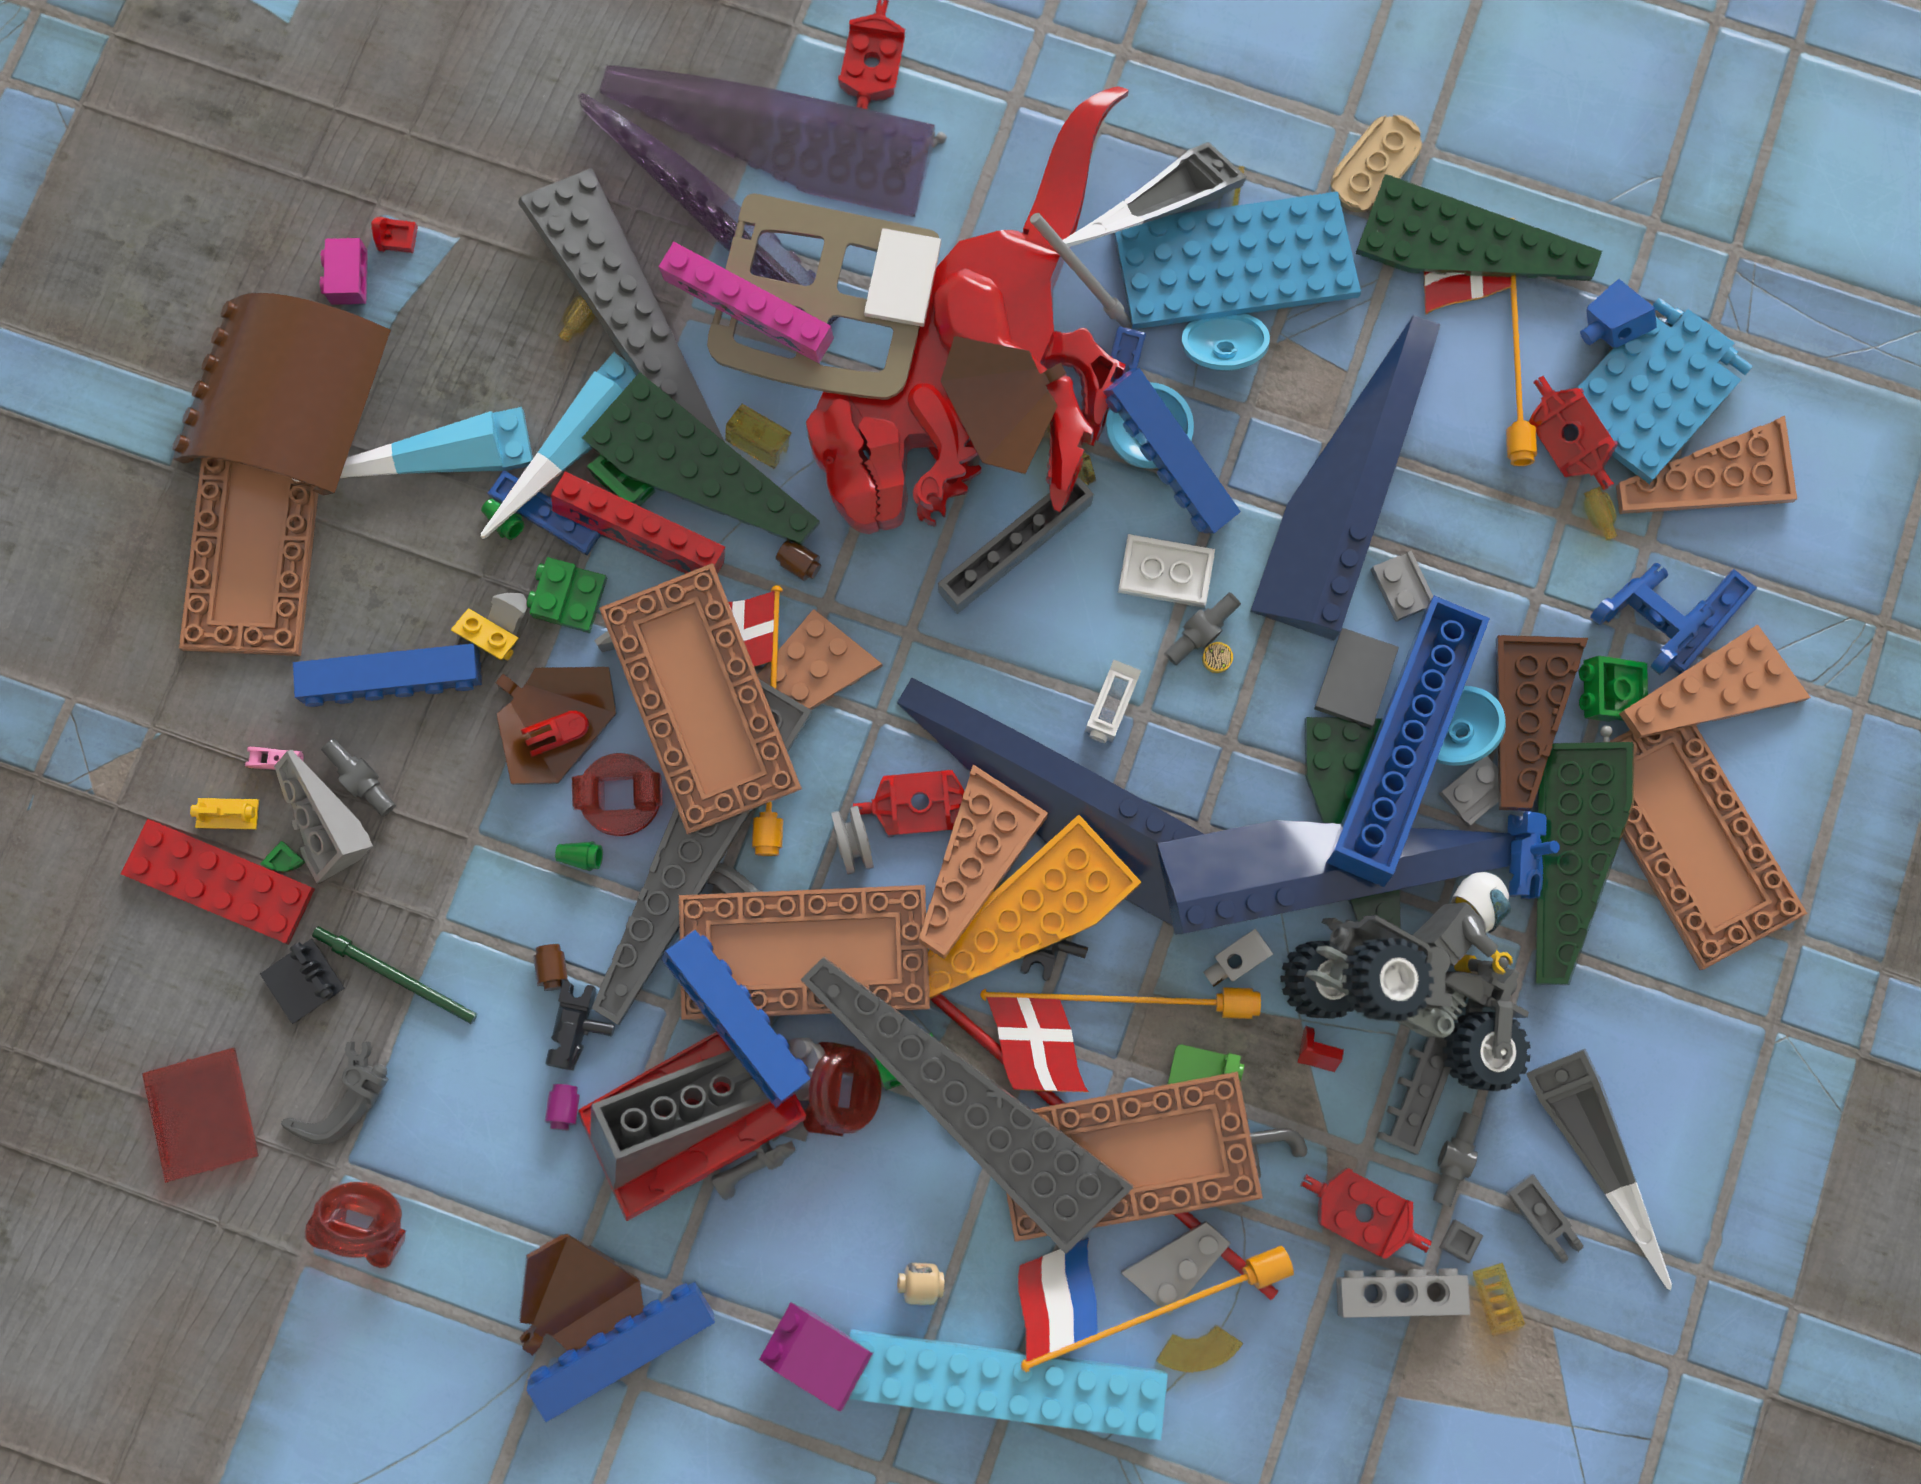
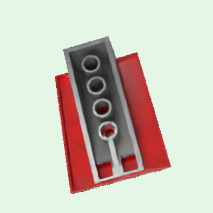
[578,1032,806,1221]

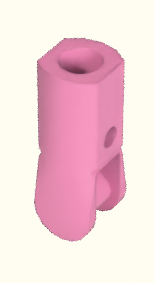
[245,747,304,770]

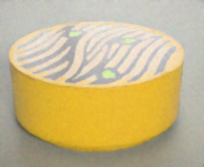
[1202,642,1233,673]

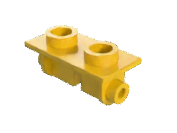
[451,608,519,661]
[190,798,259,830]

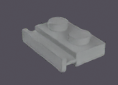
[1371,551,1433,622]
[1439,756,1499,827]

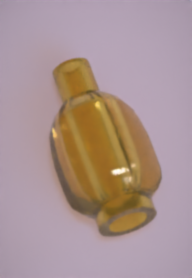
[558,295,596,342]
[1583,487,1617,541]

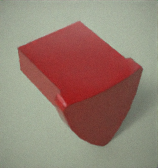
[371,217,418,253]
[1298,1025,1344,1072]

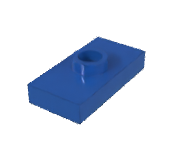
[1110,326,1146,382]

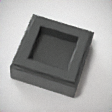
[1439,1219,1484,1263]

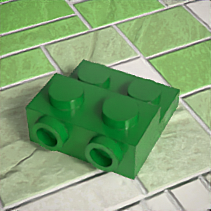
[527,557,607,633]
[1579,656,1648,722]

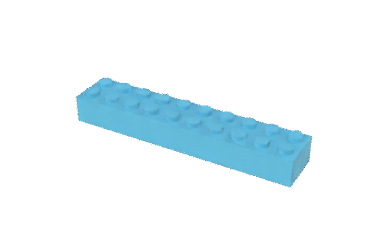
[849,1329,1168,1440]

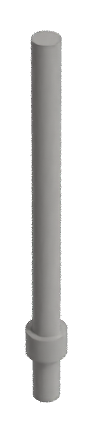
[1030,213,1132,329]

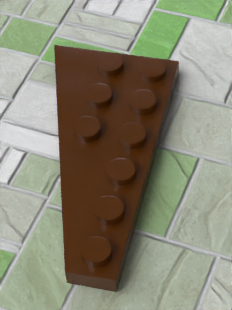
[1496,635,1588,811]

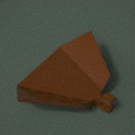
[940,336,1066,474]
[495,667,616,785]
[519,1234,644,1355]

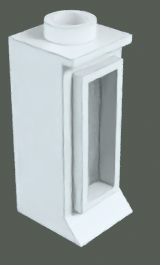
[1085,660,1142,743]

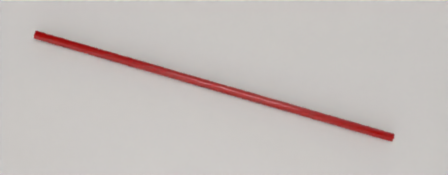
[930,994,1279,1300]

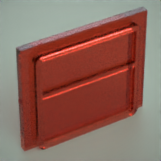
[142,1048,259,1183]

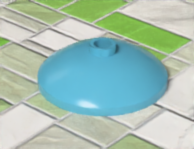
[1182,314,1270,371]
[1106,382,1194,469]
[1436,686,1506,766]

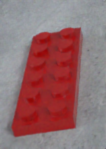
[121,819,315,945]

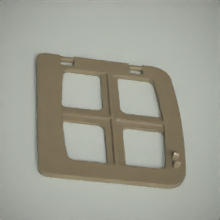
[707,193,939,400]

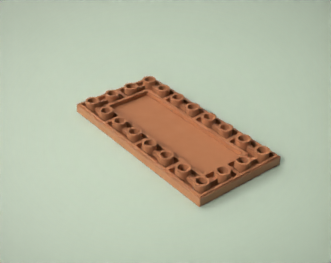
[179,458,318,656]
[599,563,802,835]
[1609,725,1807,970]
[679,885,930,1020]
[1006,1072,1263,1241]

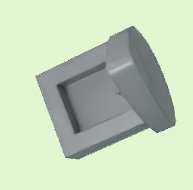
[488,593,527,636]

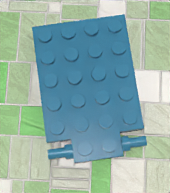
[1570,298,1753,484]

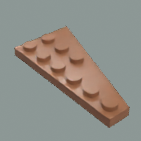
[1616,416,1797,514]
[757,609,882,710]
[1619,624,1811,739]
[919,765,1048,959]

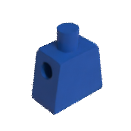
[1580,279,1657,348]

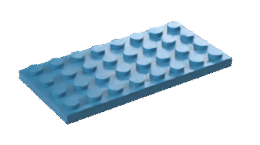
[1114,192,1361,330]

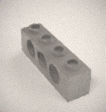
[1336,1268,1470,1318]

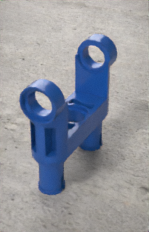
[1590,563,1715,675]

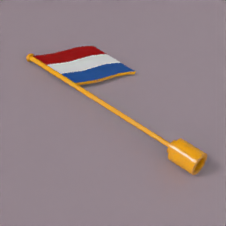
[1018,1238,1294,1372]

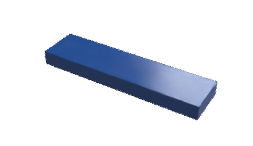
[488,470,601,555]
[1657,569,1757,674]

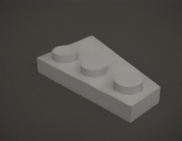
[1121,1221,1231,1315]

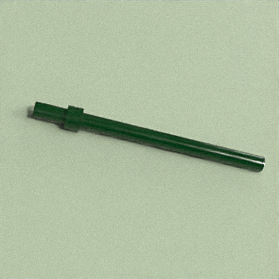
[312,926,477,1024]

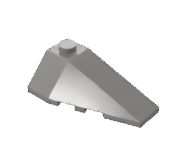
[274,750,373,883]

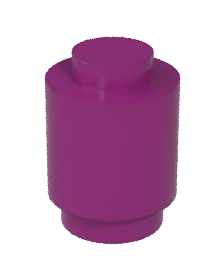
[545,1084,580,1131]

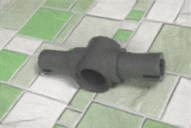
[1164,592,1241,665]
[321,739,396,817]
[1433,1112,1482,1207]

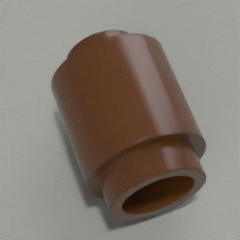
[776,540,821,581]
[533,944,568,991]

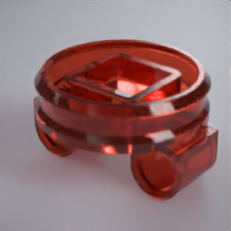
[571,753,663,836]
[803,1042,882,1137]
[305,1182,406,1268]

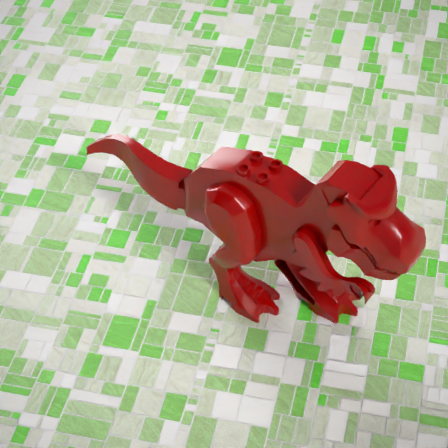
[806,86,1129,534]

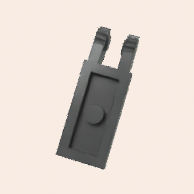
[1506,1174,1583,1264]

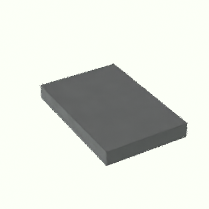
[1314,627,1399,729]

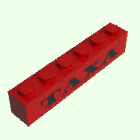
[551,471,725,574]

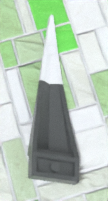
[1063,142,1247,247]
[1526,1048,1672,1290]

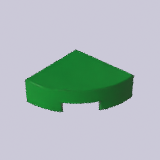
[260,841,305,872]

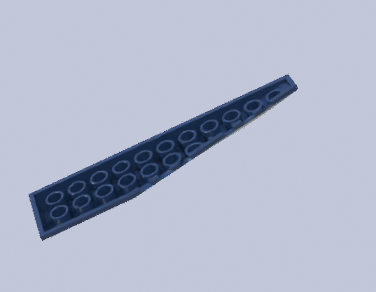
[1250,315,1441,641]
[897,678,1204,926]
[1156,820,1516,935]

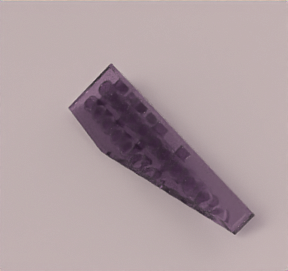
[600,65,935,217]
[578,93,839,325]

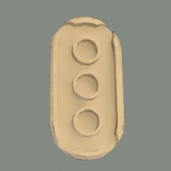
[1331,115,1422,212]

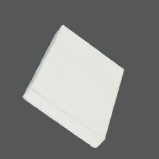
[864,228,941,327]
[1118,534,1215,608]

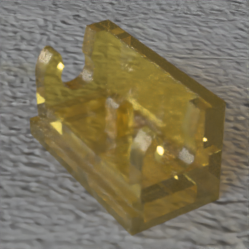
[725,404,791,469]

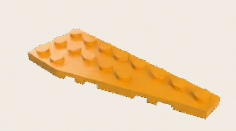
[928,815,1142,998]

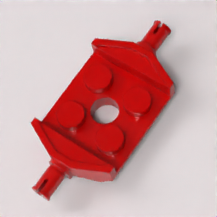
[838,0,905,117]
[1529,376,1618,491]
[853,770,964,837]
[1300,1168,1432,1259]

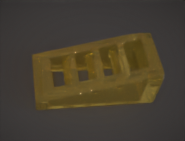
[1472,1263,1525,1337]

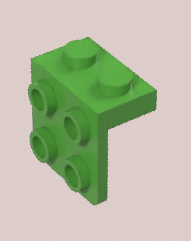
[1167,1044,1244,1084]

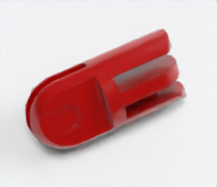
[520,710,589,758]

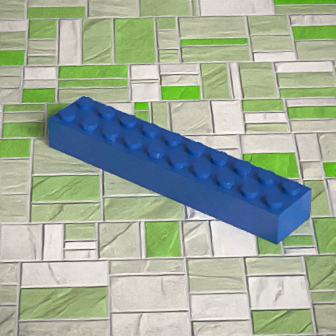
[1326,595,1490,887]

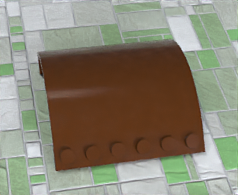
[172,293,391,496]

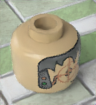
[897,1263,944,1305]

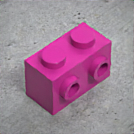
[320,238,367,305]

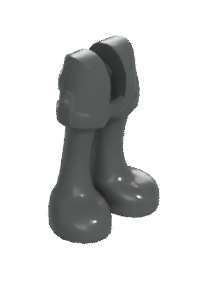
[711,1131,796,1200]

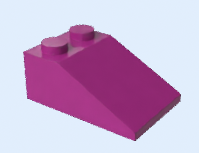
[759,1302,873,1412]

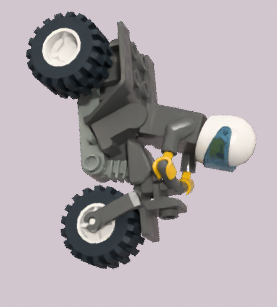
[1280,872,1531,1091]

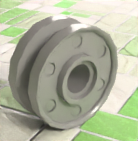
[831,806,874,874]

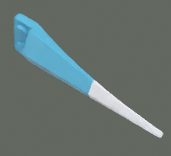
[481,352,636,539]
[291,407,533,482]

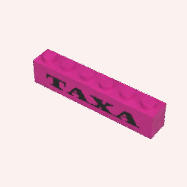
[658,242,834,363]

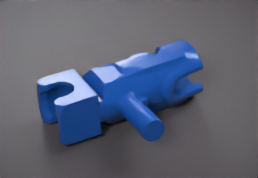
[1508,811,1560,899]

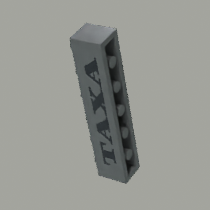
[938,477,1094,614]

